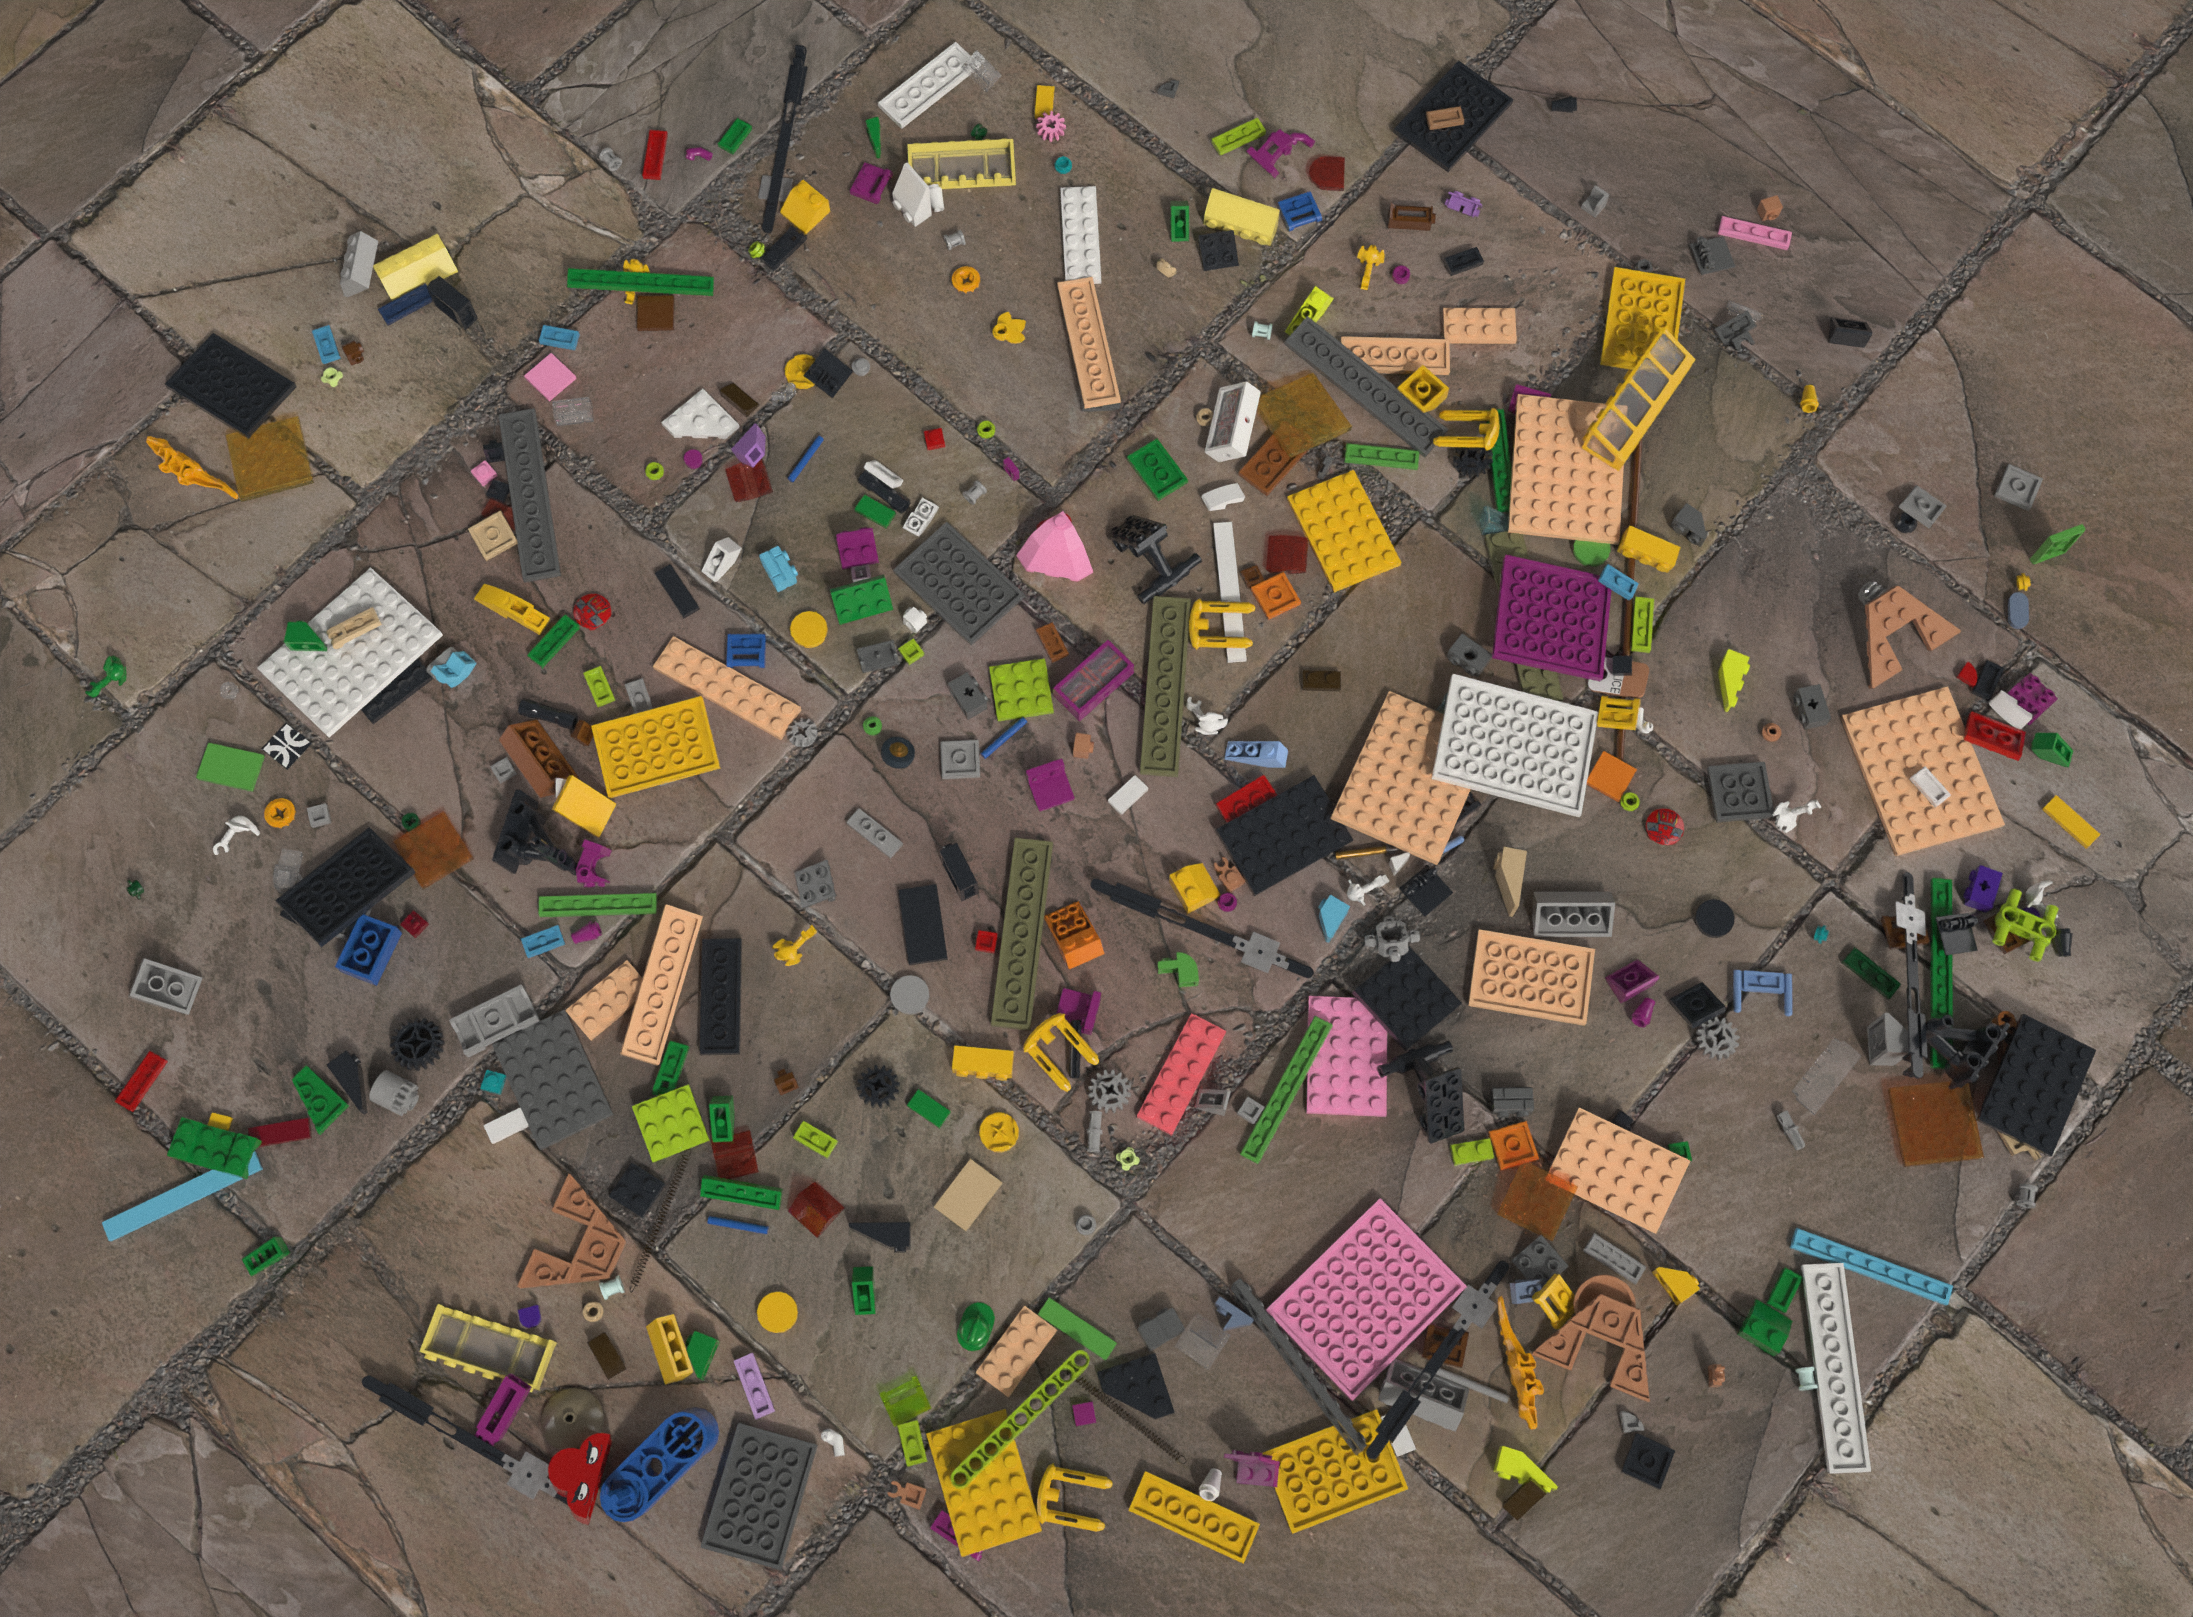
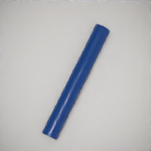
[787,435,824,483]
[980,717,1027,759]
[707,1216,769,1234]

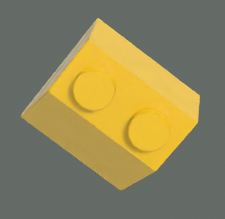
[780,180,830,234]
[1397,365,1449,413]
[1169,863,1221,914]

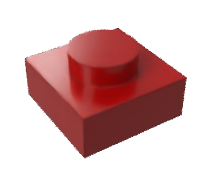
[924,428,945,450]
[975,930,998,954]

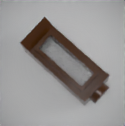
[1388,202,1436,231]

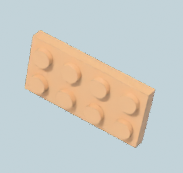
[1442,308,1517,344]
[565,960,642,1041]
[976,1306,1057,1398]

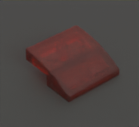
[725,458,773,502]
[1266,535,1309,574]
[711,1130,759,1179]

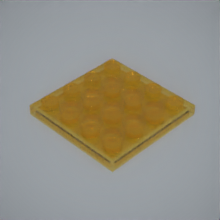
[1257,372,1352,458]
[226,416,314,502]

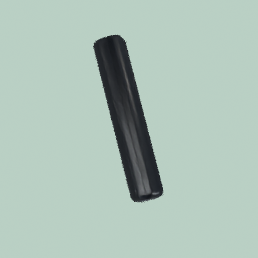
[1069,1020,1082,1079]

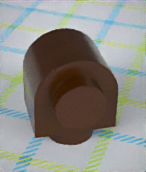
[341,340,364,366]

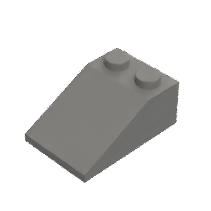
[128,958,202,1015]

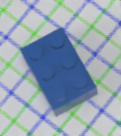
[335,914,402,986]

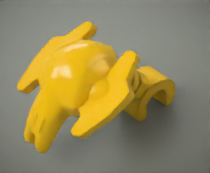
[1357,244,1385,290]
[623,259,650,304]
[772,925,817,966]

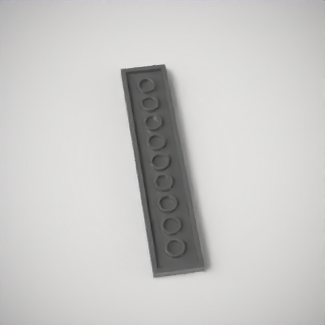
[1284,316,1449,458]
[499,408,561,583]

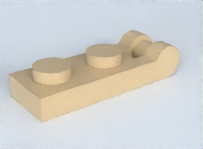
[326,607,382,649]

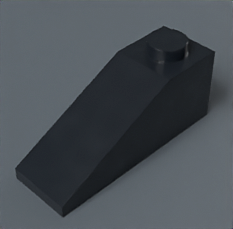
[326,1050,368,1115]
[849,1222,911,1253]

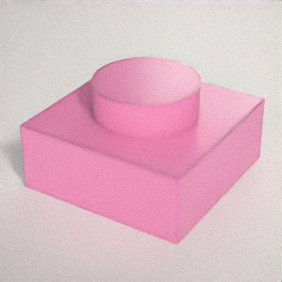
[471,460,497,486]

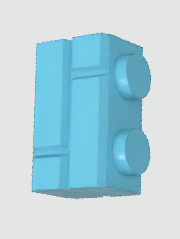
[759,546,798,592]

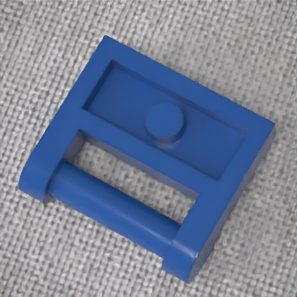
[1277,191,1322,232]
[727,634,766,668]

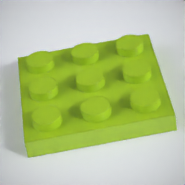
[989,658,1054,722]
[632,1084,710,1163]

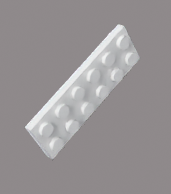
[878,42,979,129]
[1060,186,1101,284]

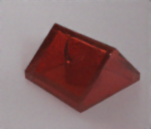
[788,1181,845,1239]

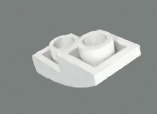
[1202,483,1245,511]
[903,498,939,537]
[1989,690,2032,730]

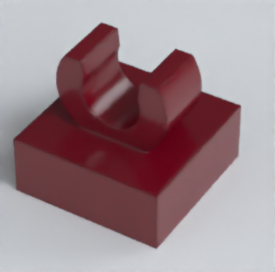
[400,910,429,939]

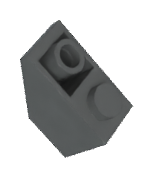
[1670,503,1707,547]

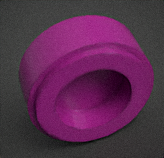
[1392,265,1410,284]
[684,449,703,469]

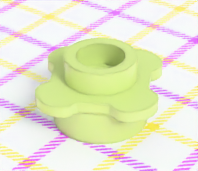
[321,367,343,387]
[1116,1147,1140,1171]

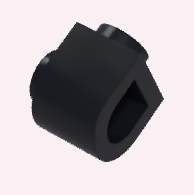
[1607,1109,1633,1132]

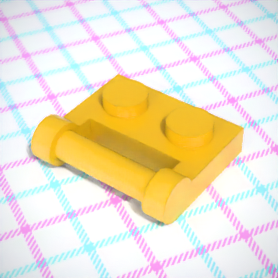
[1597,695,1641,730]
[1532,1274,1575,1329]

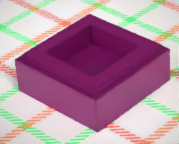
[1003,457,1019,481]
[1072,1402,1096,1427]

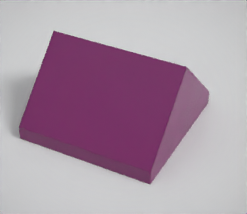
[1605,959,1659,1004]

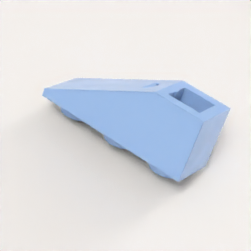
[1225,741,1288,768]

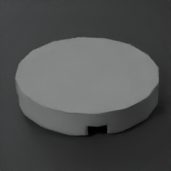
[890,975,930,1015]

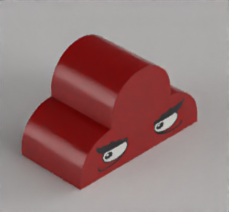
[548,1433,612,1525]

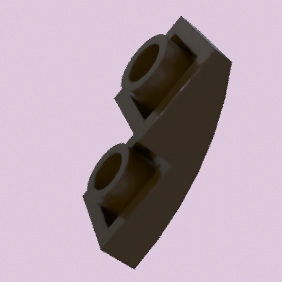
[587,1332,626,1380]

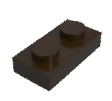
[1303,670,1341,691]

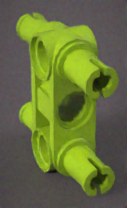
[1992,889,2059,962]

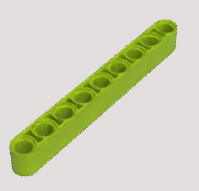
[951,1350,1090,1490]

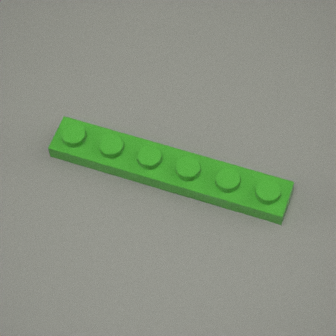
[538,893,657,917]

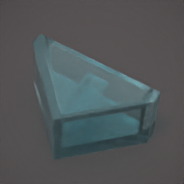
[1480,506,1509,535]

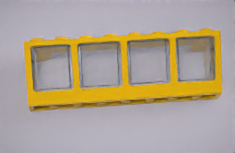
[1582,327,1695,471]

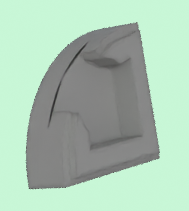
[1619,1411,1644,1433]

